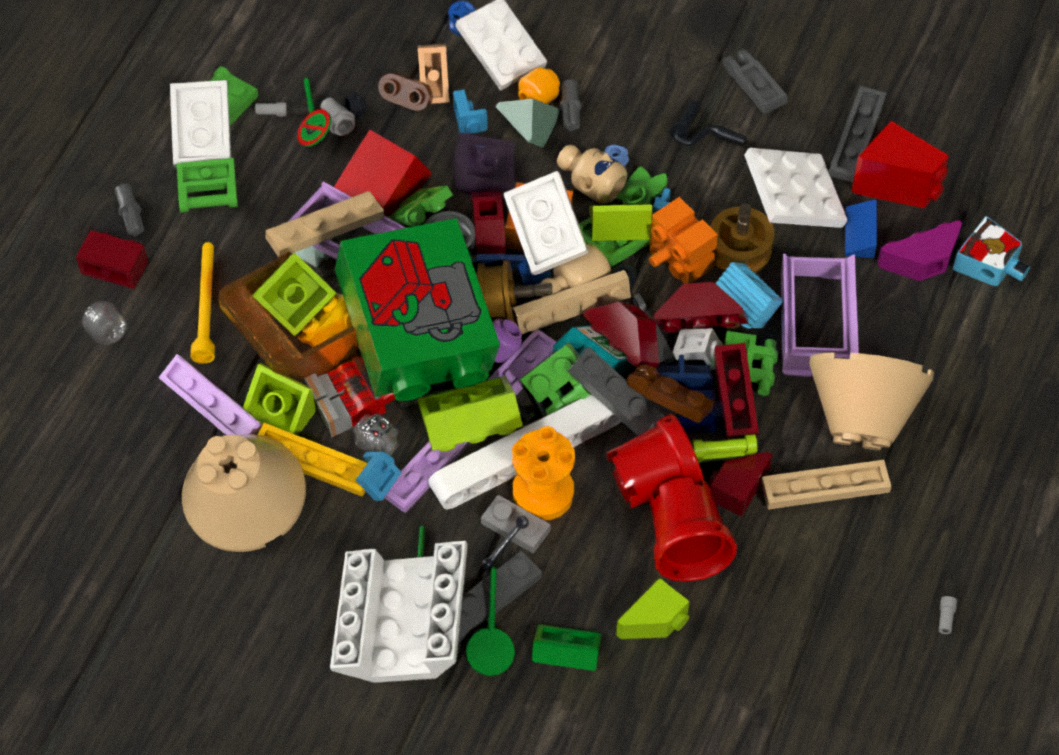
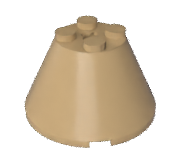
[809,352,934,450]
[182,434,306,552]

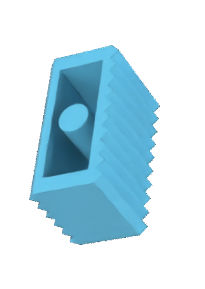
[716,262,783,329]

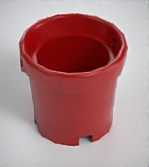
[606,413,704,509]
[650,477,737,582]

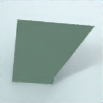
[495,99,561,147]

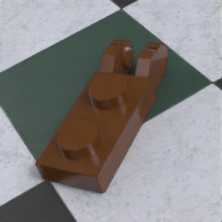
[626,364,715,423]

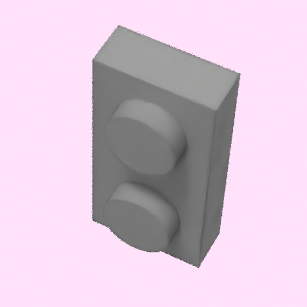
[481,495,551,554]

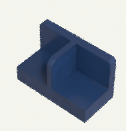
[656,355,713,397]

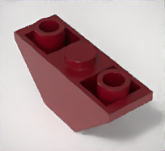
[471,190,506,254]
[654,282,748,333]
[583,302,659,368]

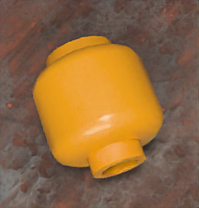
[518,67,560,104]

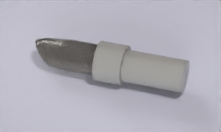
[255,102,309,117]
[939,576,957,634]

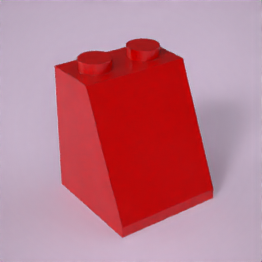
[851,121,949,208]
[334,130,432,217]

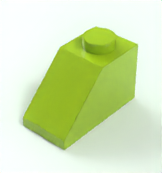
[616,578,689,639]

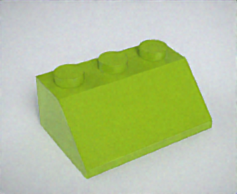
[418,375,523,452]

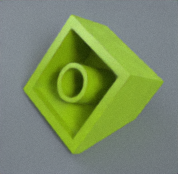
[252,252,336,336]

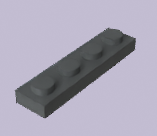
[829,86,887,183]
[567,347,665,436]
[458,550,542,643]

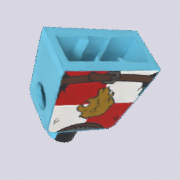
[953,216,1030,286]

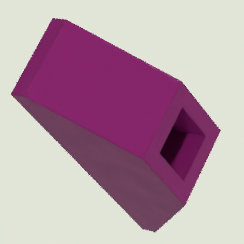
[877,220,962,281]

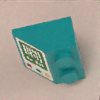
[553,325,633,376]

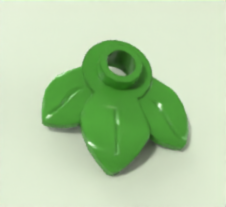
[615,167,668,205]

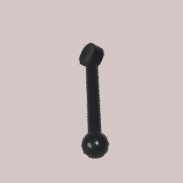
[481,516,529,570]

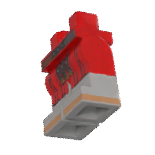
[304,356,395,438]

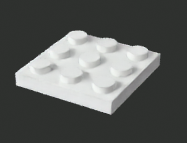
[744,148,848,228]

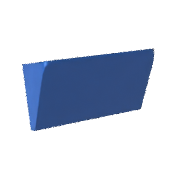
[845,200,877,258]

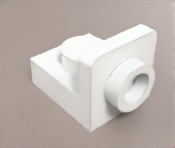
[672,328,723,370]

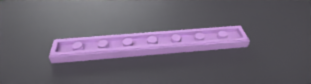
[384,329,556,513]

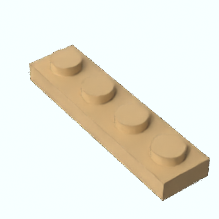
[266,191,384,258]
[513,270,631,334]
[761,460,891,509]

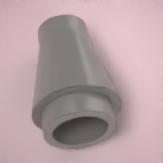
[321,98,355,136]

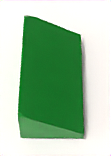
[532,624,602,671]

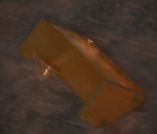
[219,252,357,381]

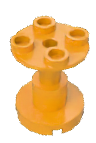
[512,426,575,521]

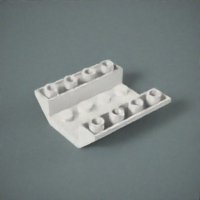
[330,541,468,683]

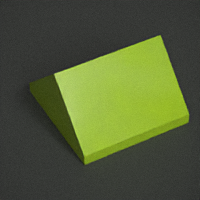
[590,205,652,241]
[243,363,316,435]

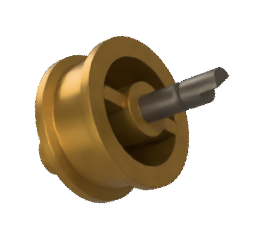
[710,204,774,273]
[475,260,553,322]

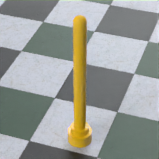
[190,242,215,364]

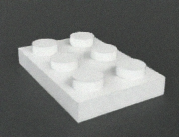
[455,0,547,91]
[170,80,231,168]
[503,171,589,276]

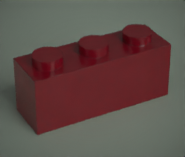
[714,343,759,440]

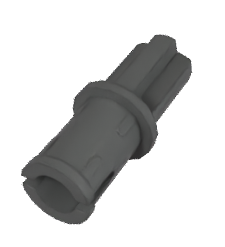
[560,79,582,132]
[114,184,144,237]

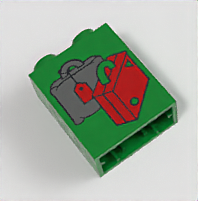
[335,218,500,401]

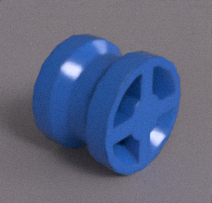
[448,1,475,36]

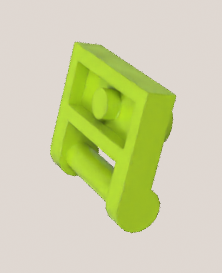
[692,434,757,463]

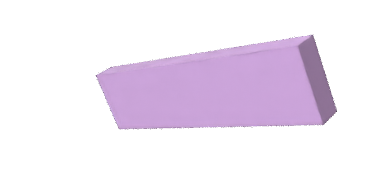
[159,354,263,435]

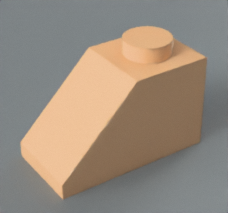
[418,44,449,104]

